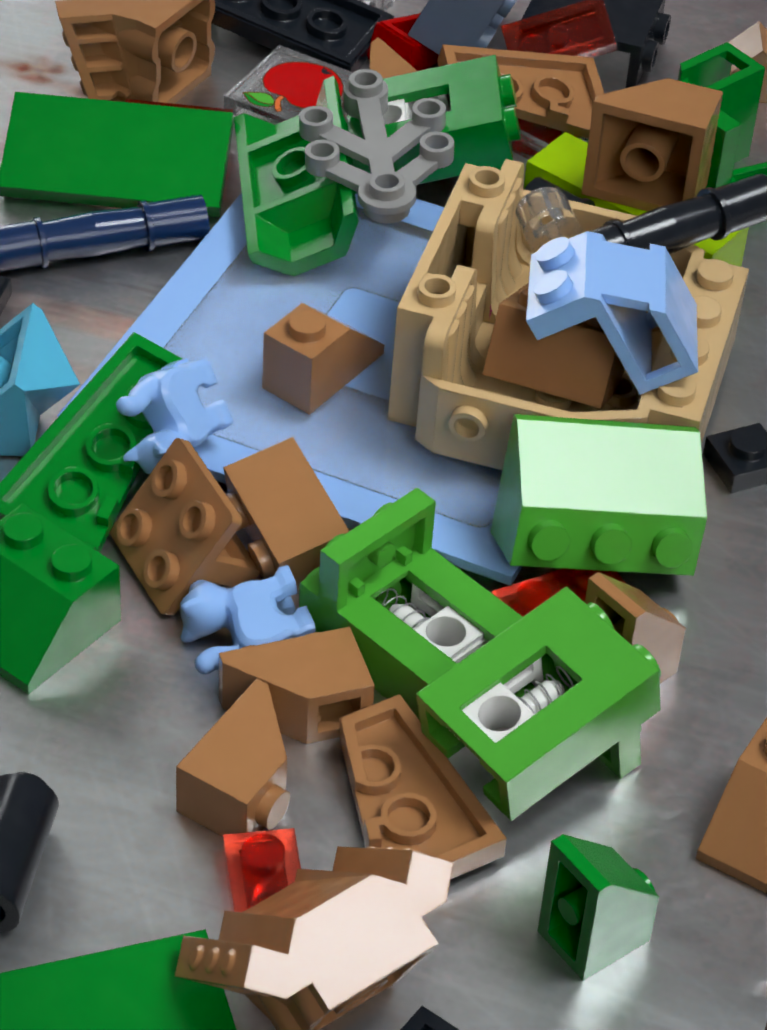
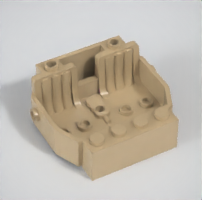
[388,159,749,470]

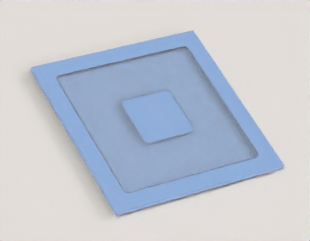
[57,193,523,586]

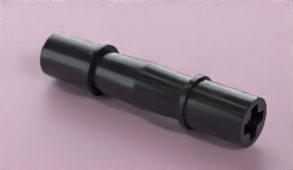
[568,174,767,254]

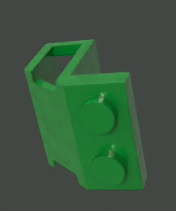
[678,42,765,188]

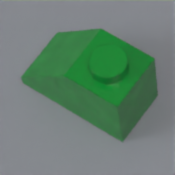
[537,834,660,981]

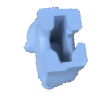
[116,358,233,474]
[180,565,316,674]

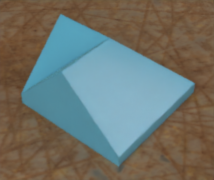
[0,303,80,456]

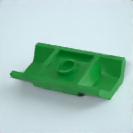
[234,76,359,277]

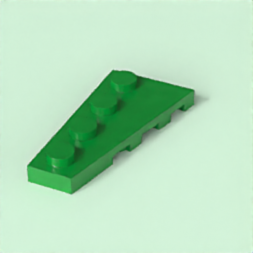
[0,332,182,553]

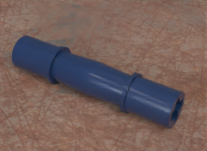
[0,194,210,272]

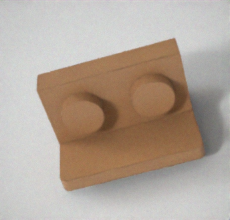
[110,438,260,616]

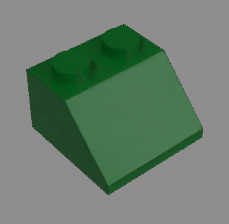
[0,503,121,695]

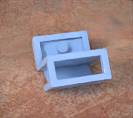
[526,231,698,395]

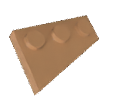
[437,44,604,139]
[339,694,507,879]

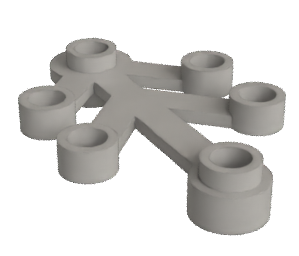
[299,69,454,224]

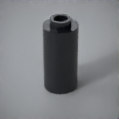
[0,772,59,933]

